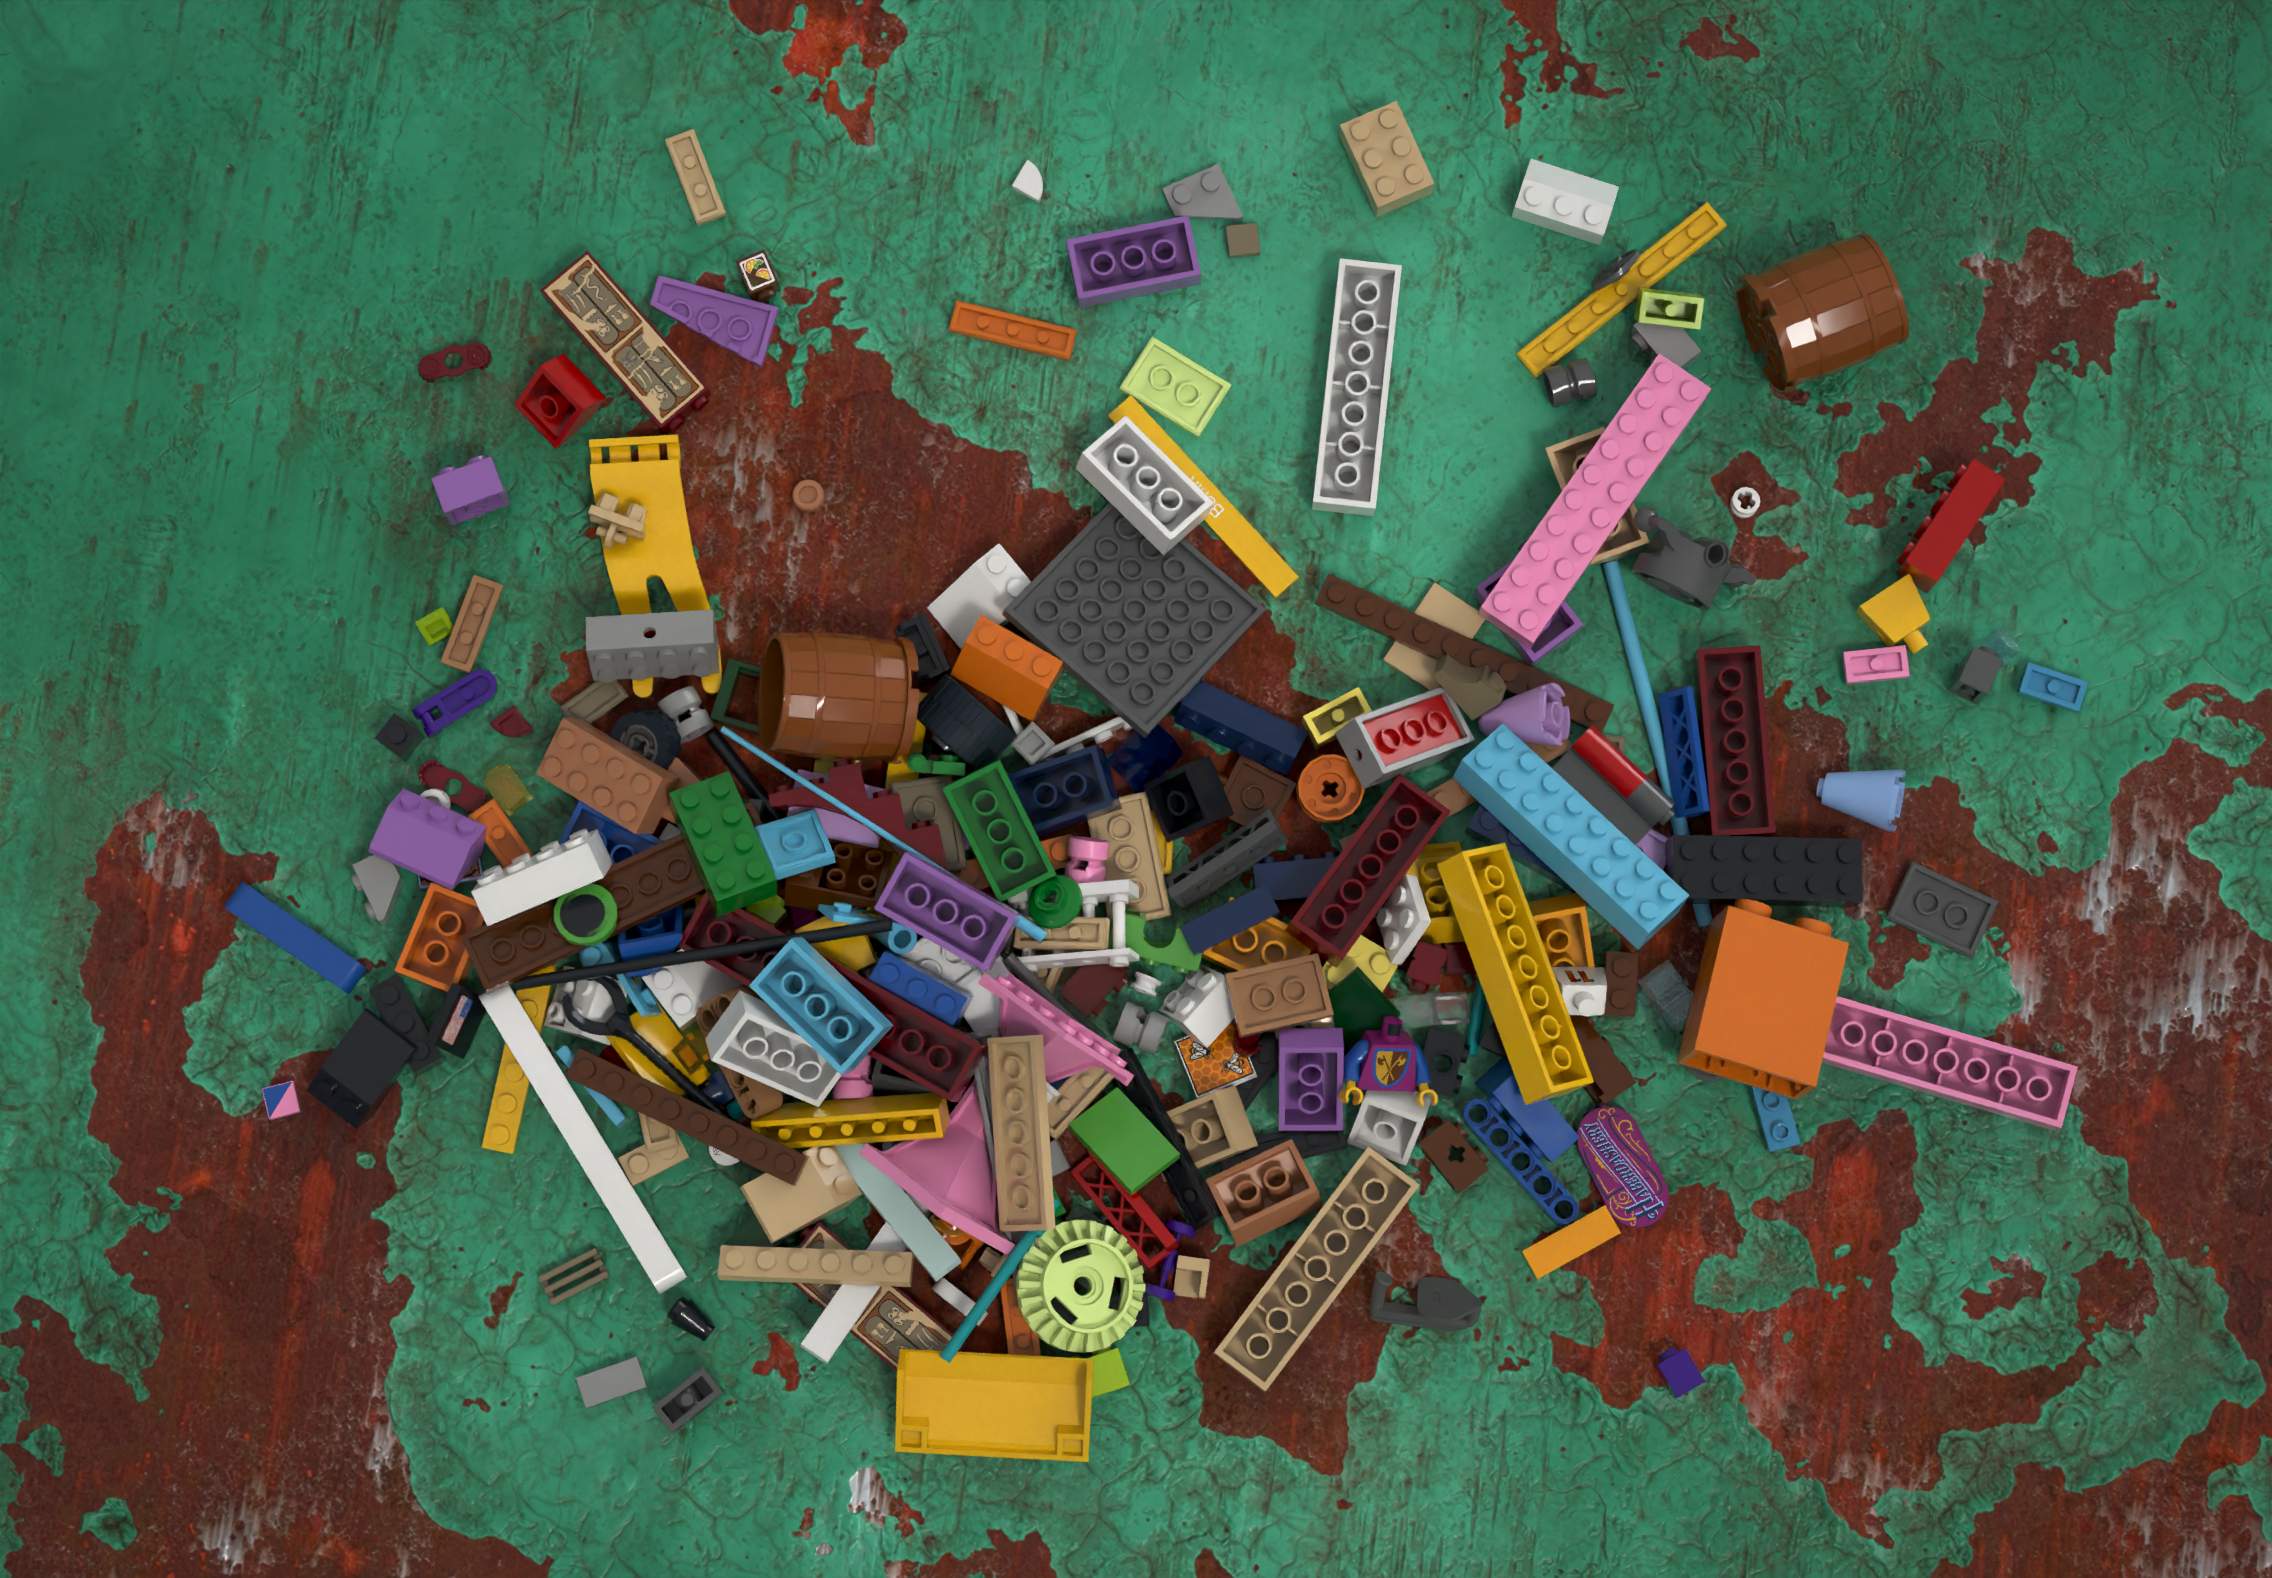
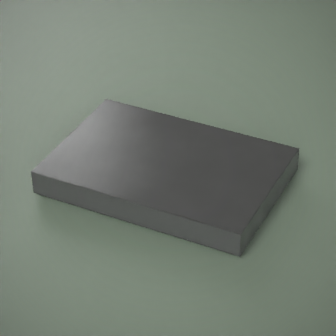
[1885,861,1999,959]

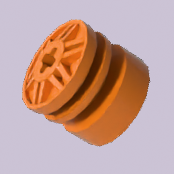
[1296,754,1364,824]

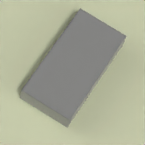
[576,1356,648,1409]

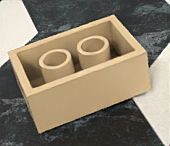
[1338,101,1435,217]

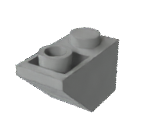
[1630,322,1701,369]
[351,855,404,925]

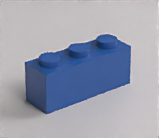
[869,950,974,1026]

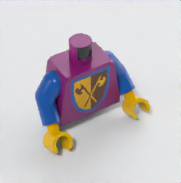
[1339,1016,1438,1107]

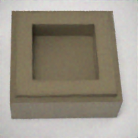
[1226,223,1260,259]

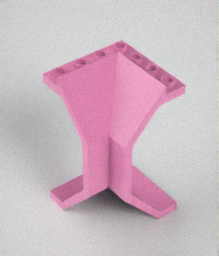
[859,973,1134,1256]

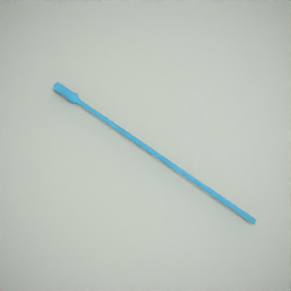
[720,726,1047,943]

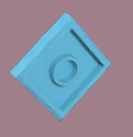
[754,809,836,880]

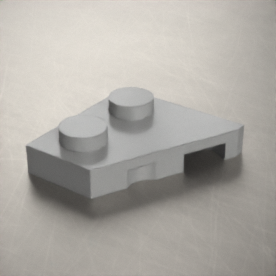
[1162,164,1243,221]

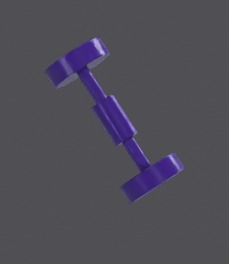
[1144,1219,1196,1302]

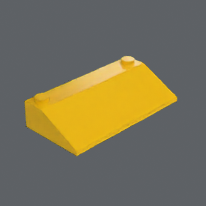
[895,1349,1094,1462]

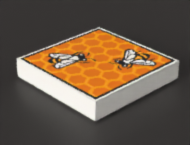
[1174,1020,1257,1099]

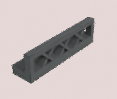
[1165,809,1289,911]

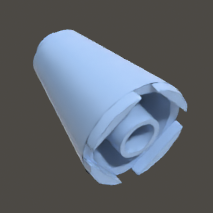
[1816,769,1906,833]

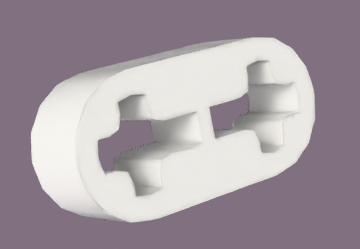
[931,1277,989,1326]

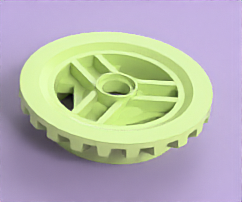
[1016,1220,1146,1353]

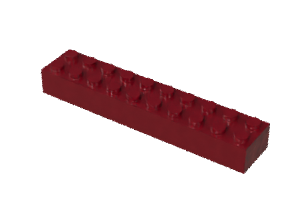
[677,892,988,1102]

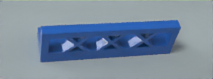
[1658,687,1710,818]

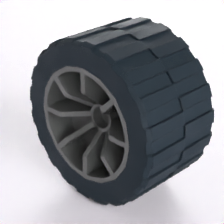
[917,674,1016,771]

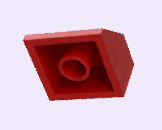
[514,353,606,449]

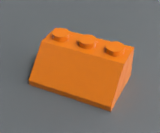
[950,615,1064,722]

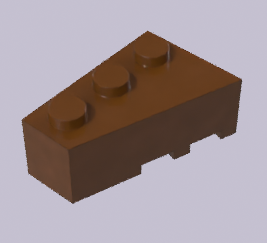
[1569,1015,1636,1108]

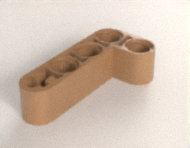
[696,985,783,1119]

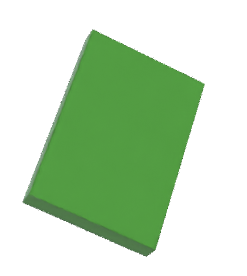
[1068,1087,1180,1196]

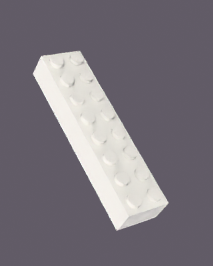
[1312,258,1402,516]

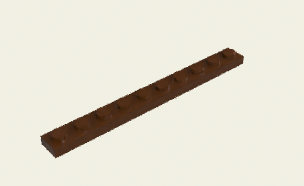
[1315,574,1614,733]

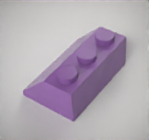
[368,788,487,890]

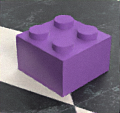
[431,456,511,526]

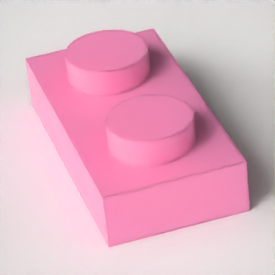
[1842,645,1910,685]

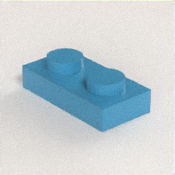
[2017,662,2088,713]

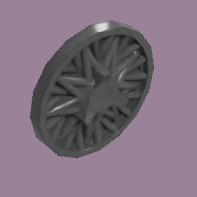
[1591,249,1640,290]

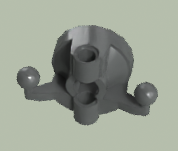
[1630,507,1756,610]

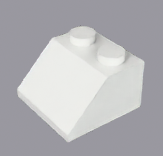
[1347,1090,1431,1166]

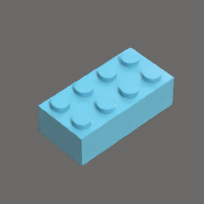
[749,936,894,1075]

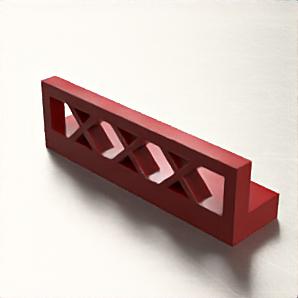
[1070,1150,1180,1270]

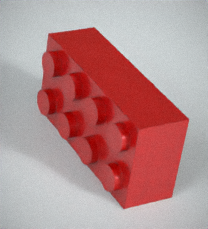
[1896,459,2006,594]

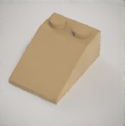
[1161,1086,1258,1182]
[740,1145,862,1244]

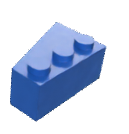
[1475,1058,1580,1163]

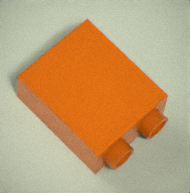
[1677,899,1849,1100]

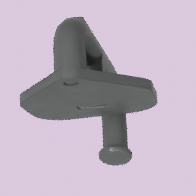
[1369,1271,1482,1331]

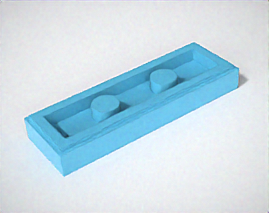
[556,1046,628,1128]

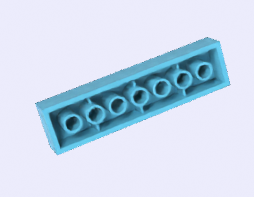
[1453,724,1689,950]

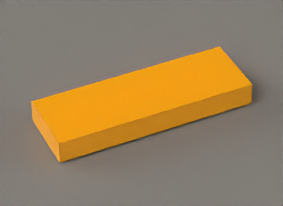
[1521,1205,1621,1280]

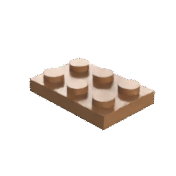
[1224,953,1334,1038]

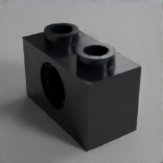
[1415,1027,1470,1100]

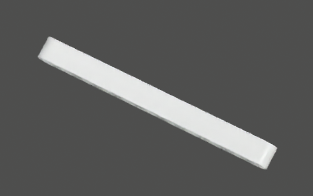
[478,985,687,1294]

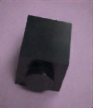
[375,713,424,762]

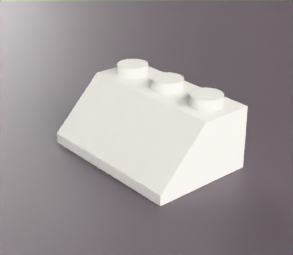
[1512,159,1619,245]

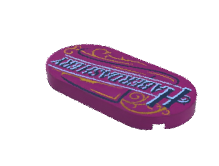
[1576,1106,1669,1228]

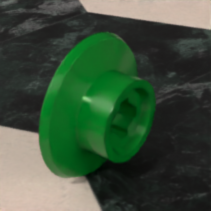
[1028,875,1082,929]

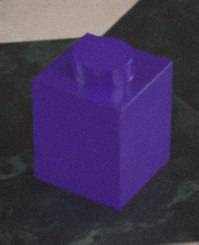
[1654,1346,1705,1399]

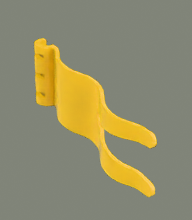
[589,434,722,698]

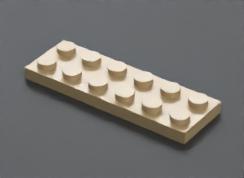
[987,1034,1056,1232]

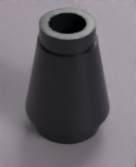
[667,1296,716,1341]

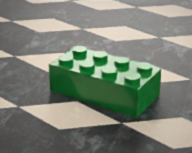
[942,759,1057,902]
[669,771,777,917]

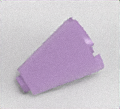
[1478,683,1570,746]

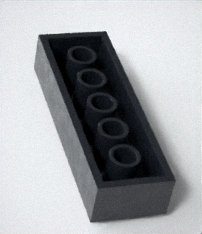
[1666,835,1863,907]

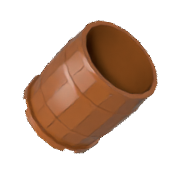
[1736,233,1909,394]
[758,631,919,765]

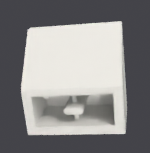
[1159,964,1234,1048]
[544,966,627,1046]

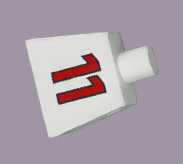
[1552,967,1607,1016]

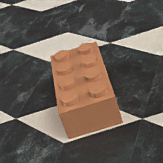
[536,718,680,834]

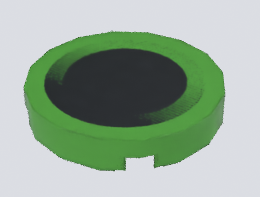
[554,883,618,947]

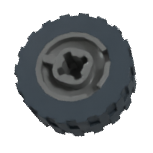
[610,708,682,770]

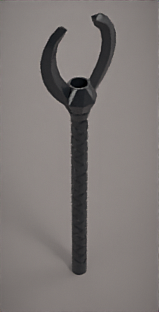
[562,976,735,1121]

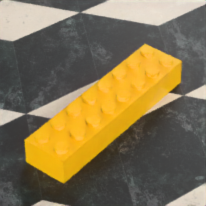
[1437,843,1594,1105]

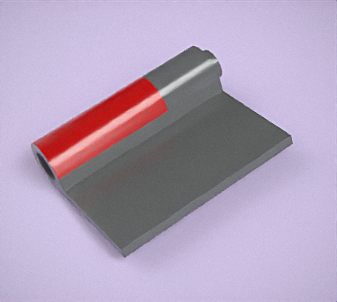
[1552,725,1676,845]

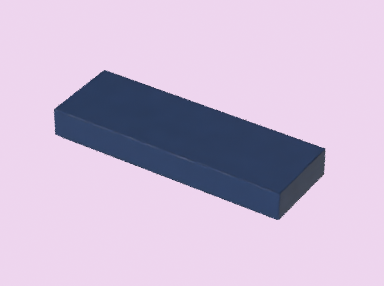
[1180,884,1280,956]

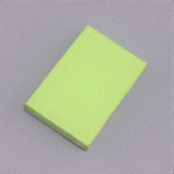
[1119,337,1231,439]

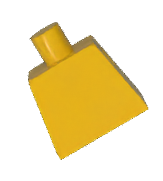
[1855,574,1931,655]

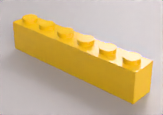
[751,1093,950,1148]

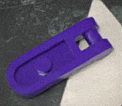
[412,670,498,738]

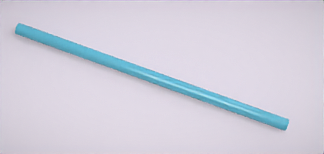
[1603,561,1713,928]

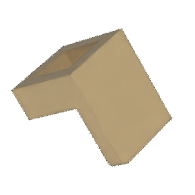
[1173,1255,1210,1299]

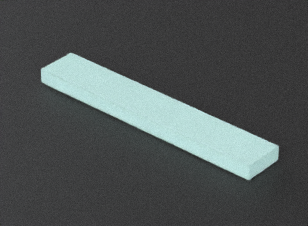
[835,1143,961,1282]

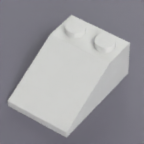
[927,543,1031,650]
[641,949,744,1031]

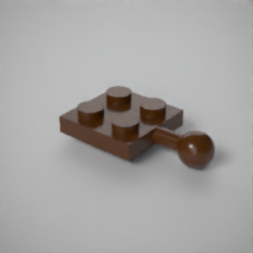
[1187,755,1297,827]

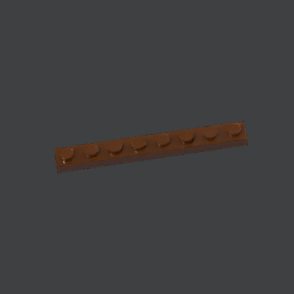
[566,1048,809,1186]

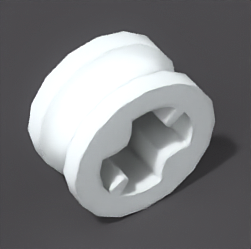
[1730,487,1760,518]
[1130,972,1161,997]

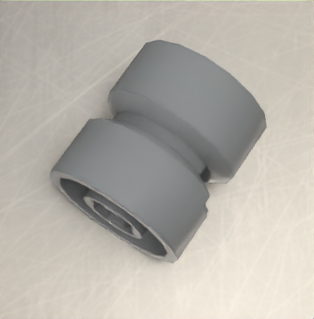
[658,686,714,744]
[1113,1001,1169,1056]

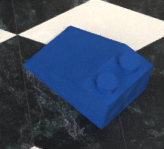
[558,800,664,865]

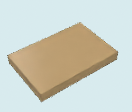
[1383,582,1486,691]

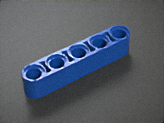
[223,881,367,994]
[1462,1099,1579,1226]

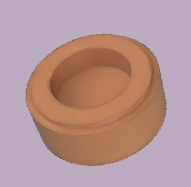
[793,480,825,513]

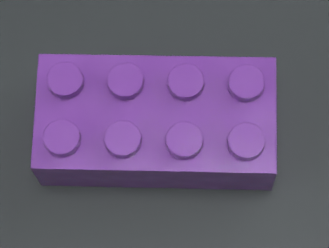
[1066,215,1201,308]
[874,852,1022,972]

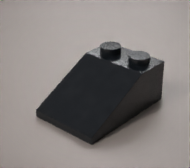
[306,1008,417,1129]

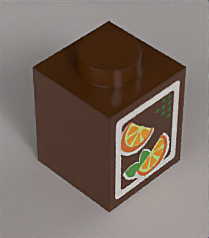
[736,250,781,302]

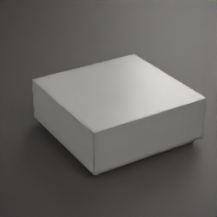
[1010,722,1055,766]

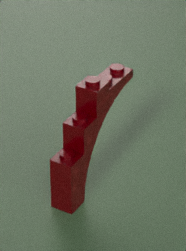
[768,759,948,871]

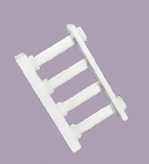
[1008,879,1139,974]

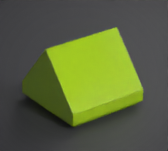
[415,607,454,646]

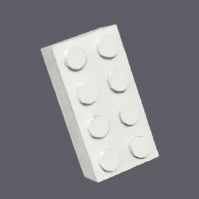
[1076,415,1214,555]
[471,829,613,926]
[705,990,842,1107]

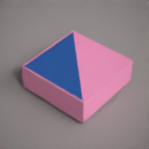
[262,1081,302,1120]

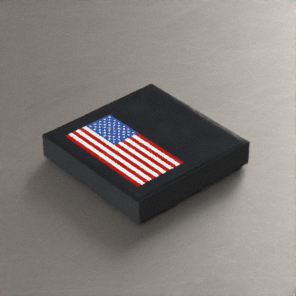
[426,983,486,1059]

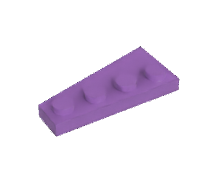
[650,275,779,368]

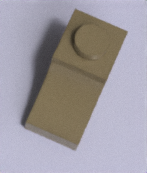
[1432,654,1507,721]

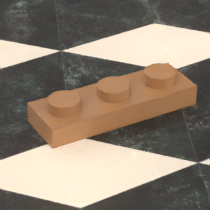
[440,575,505,674]

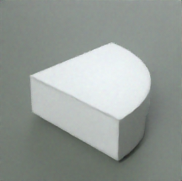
[1012,160,1043,203]

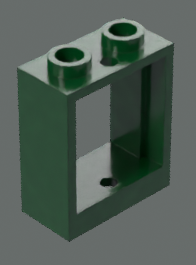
[710,658,761,737]

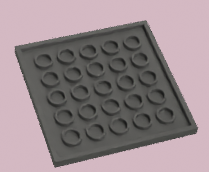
[1002,502,1266,738]

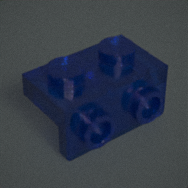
[1107,725,1183,794]

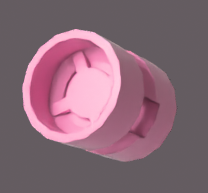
[1064,836,1110,884]
[832,1055,873,1100]

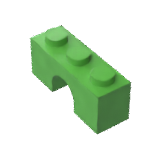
[1108,908,1203,974]

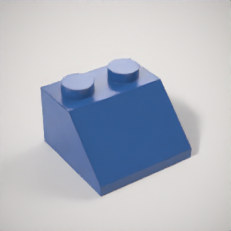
[618,904,684,977]

